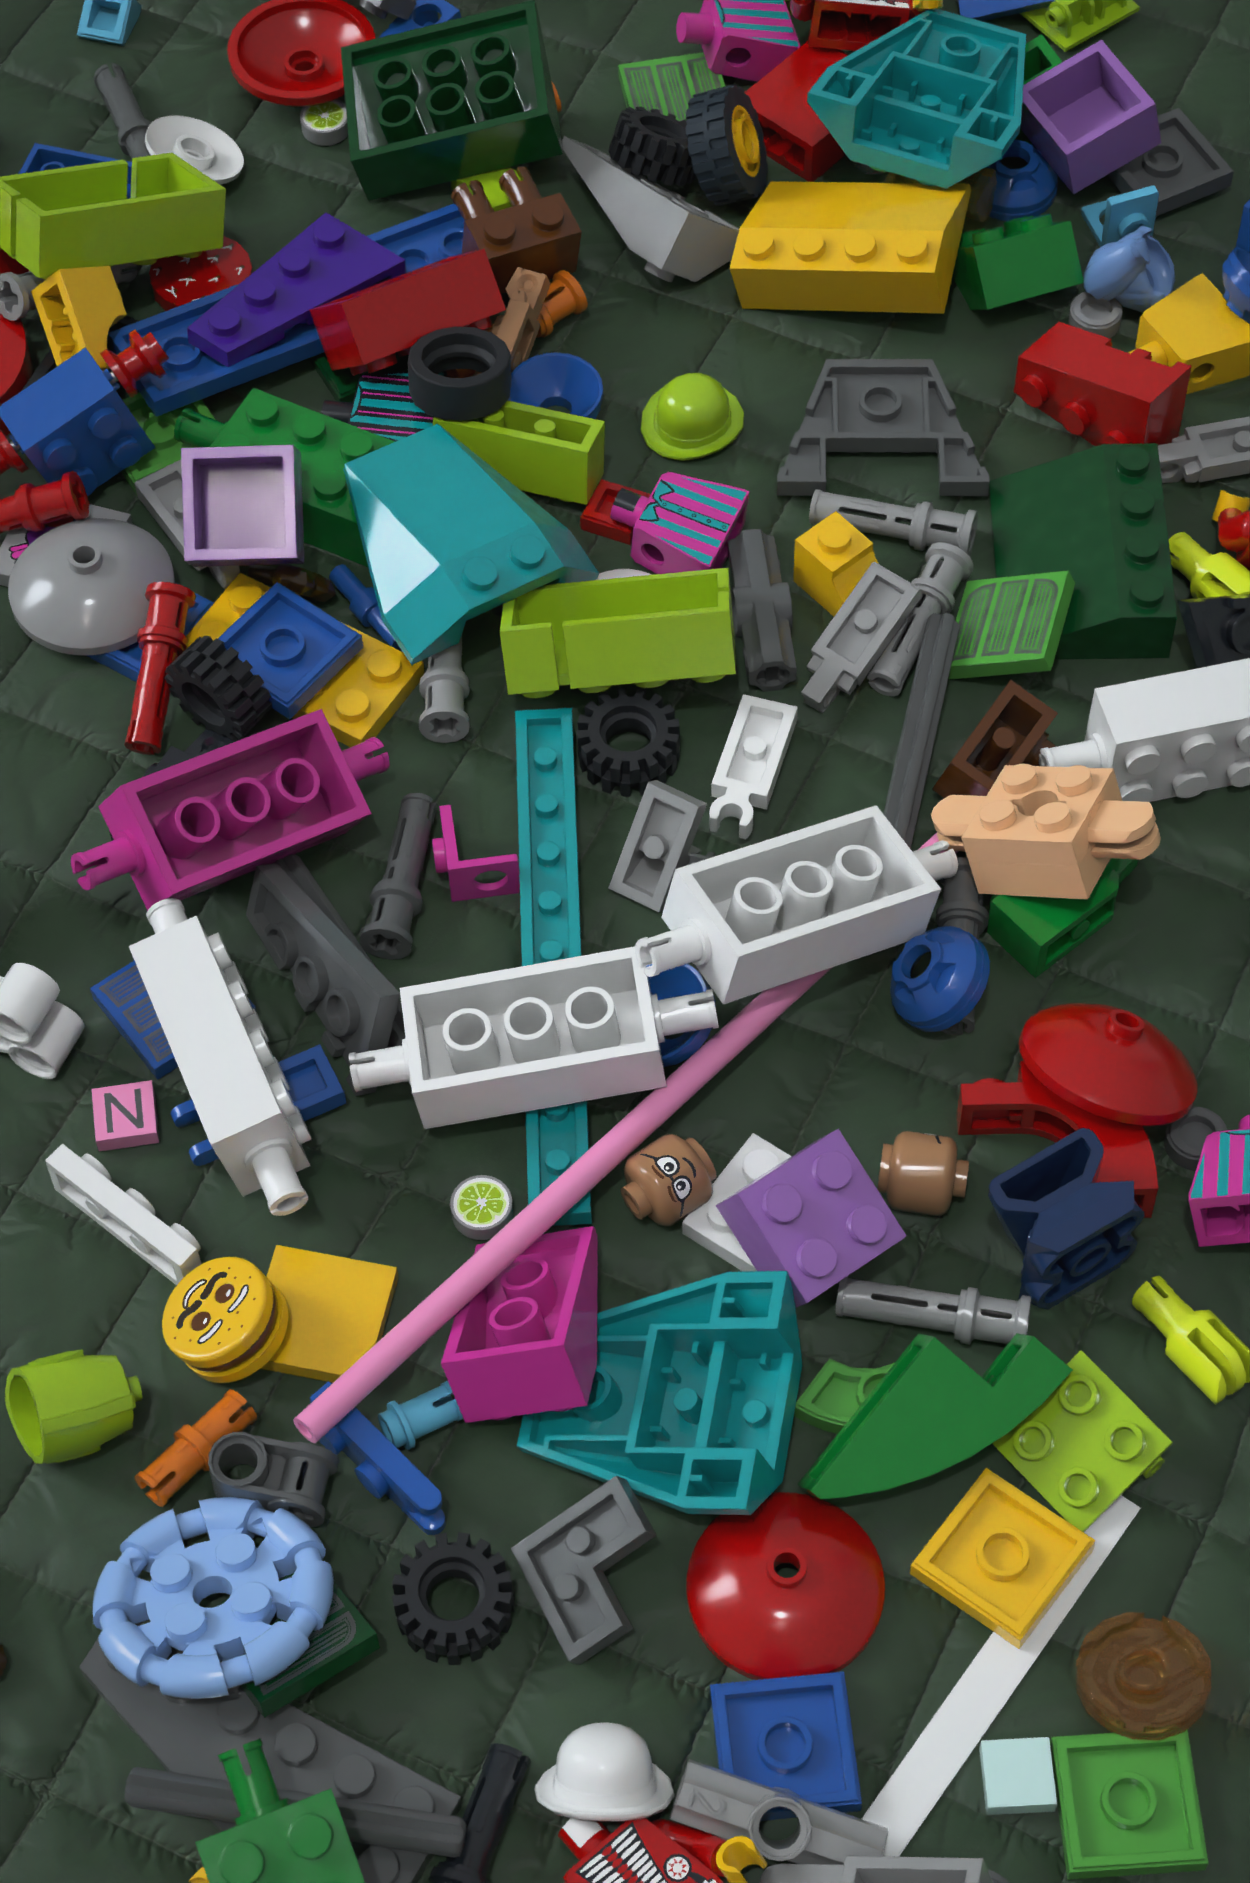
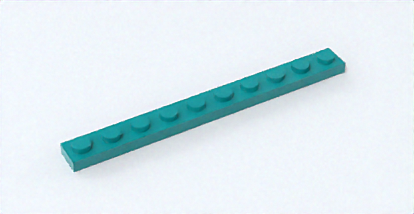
[515,708,592,1226]

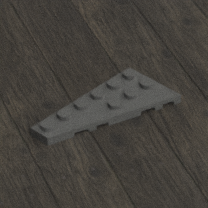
[79,1623,462,1883]

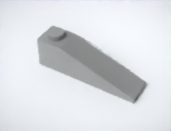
[562,136,739,282]

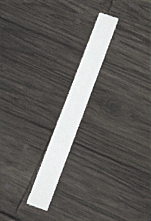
[862,1496,1141,1857]

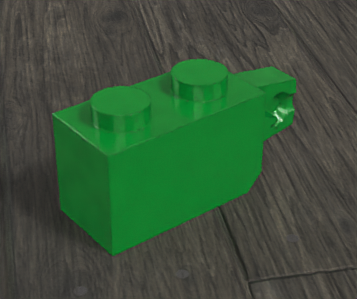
[987,858,1139,978]

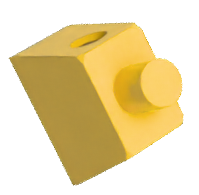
[1127,273,1250,395]

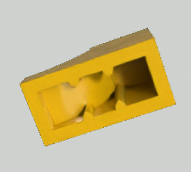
[31,266,127,371]
[793,511,878,617]

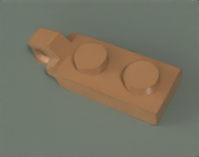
[474,267,550,376]

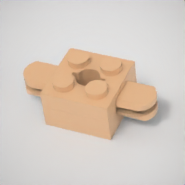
[931,764,1161,900]

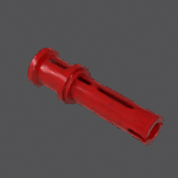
[0,471,89,534]
[124,582,196,755]

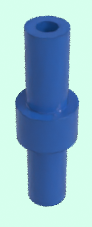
[329,564,401,650]

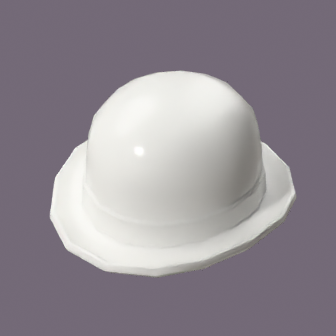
[535,1722,675,1821]

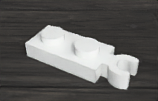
[709,694,798,839]

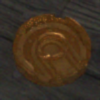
[1075,1612,1212,1740]

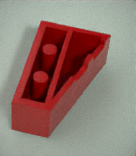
[1014,321,1192,446]

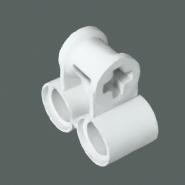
[0,963,85,1079]

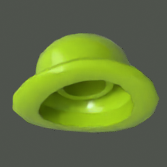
[640,373,744,461]

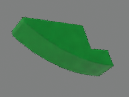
[797,1333,1073,1499]

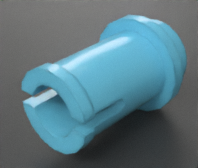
[378,1381,464,1450]

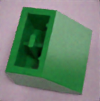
[952,214,1084,310]

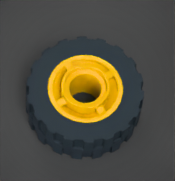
[686,84,768,206]

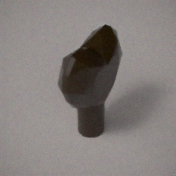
[248,564,336,602]

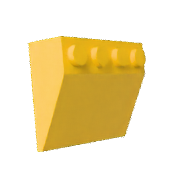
[729,181,971,314]

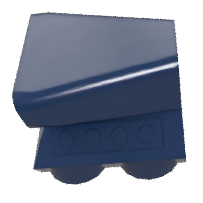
[988,1128,1144,1310]

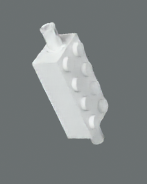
[1039,658,1250,802]
[635,805,958,1005]
[129,898,312,1216]
[349,946,719,1129]

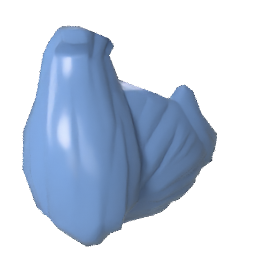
[1083,226,1175,313]

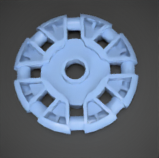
[93,1497,334,1699]

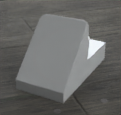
[608,780,707,912]

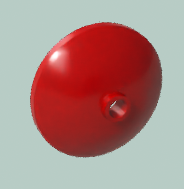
[227,0,376,107]
[1019,1003,1198,1126]
[686,1492,885,1680]

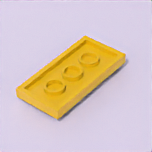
[186,573,425,747]

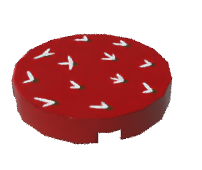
[149,236,253,311]

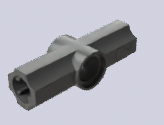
[728,529,797,691]

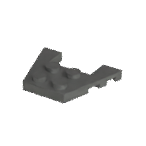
[777,359,990,496]

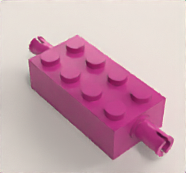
[71,709,390,911]

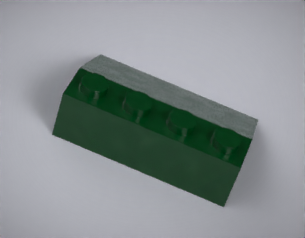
[341,0,563,201]
[989,443,1177,659]

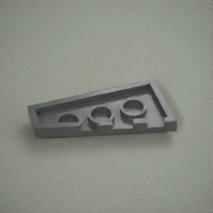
[246,863,400,1096]

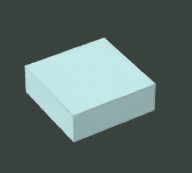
[979,1737,1057,1815]

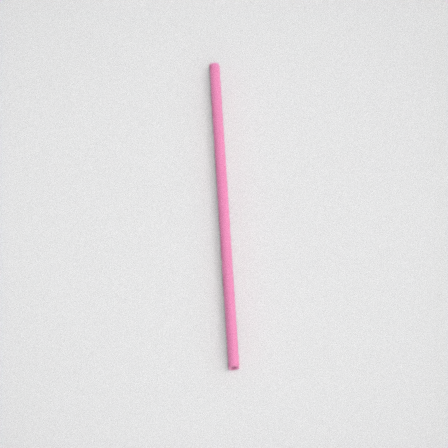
[293,832,959,1443]

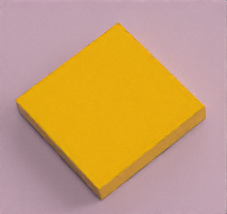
[261,1245,399,1383]
[910,1468,1096,1649]

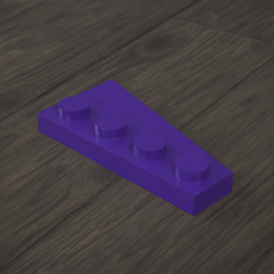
[187,212,406,367]

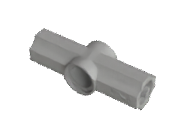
[670,1759,888,1865]

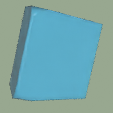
[77,0,142,46]

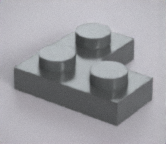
[511,1476,657,1665]

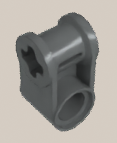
[208,1432,340,1527]

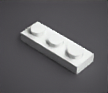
[45,1143,201,1285]

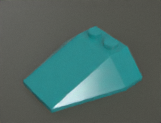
[807,9,1026,189]
[343,424,599,665]
[517,1271,803,1515]

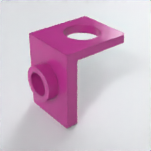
[432,805,520,902]

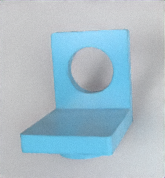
[1081,185,1159,247]

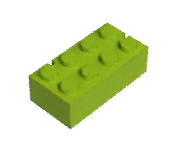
[0,153,226,280]
[500,568,736,698]

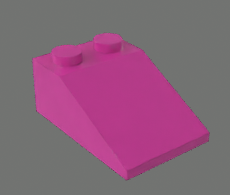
[441,1226,598,1423]

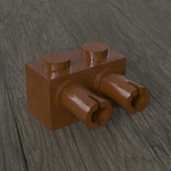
[451,166,582,294]
[932,680,1058,798]

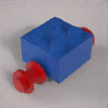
[0,329,169,496]

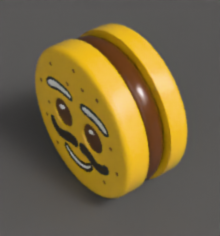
[162,1256,289,1383]

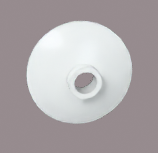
[145,116,244,184]

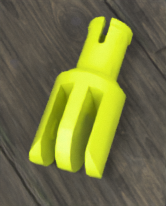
[1169,532,1250,598]
[1132,1276,1250,1405]

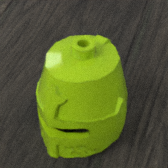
[5,1349,142,1464]

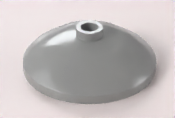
[8,518,175,655]

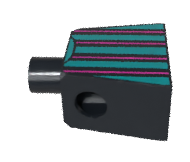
[321,371,447,442]

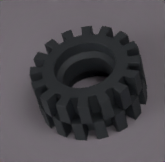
[608,107,696,186]
[165,636,272,742]
[577,687,680,797]
[392,1532,514,1665]

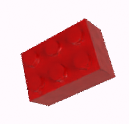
[309,248,506,376]

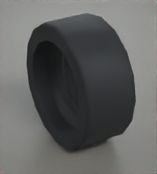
[408,326,511,421]

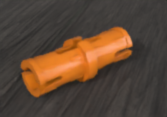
[134,1389,257,1507]

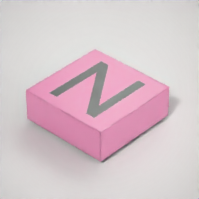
[91,1080,160,1152]

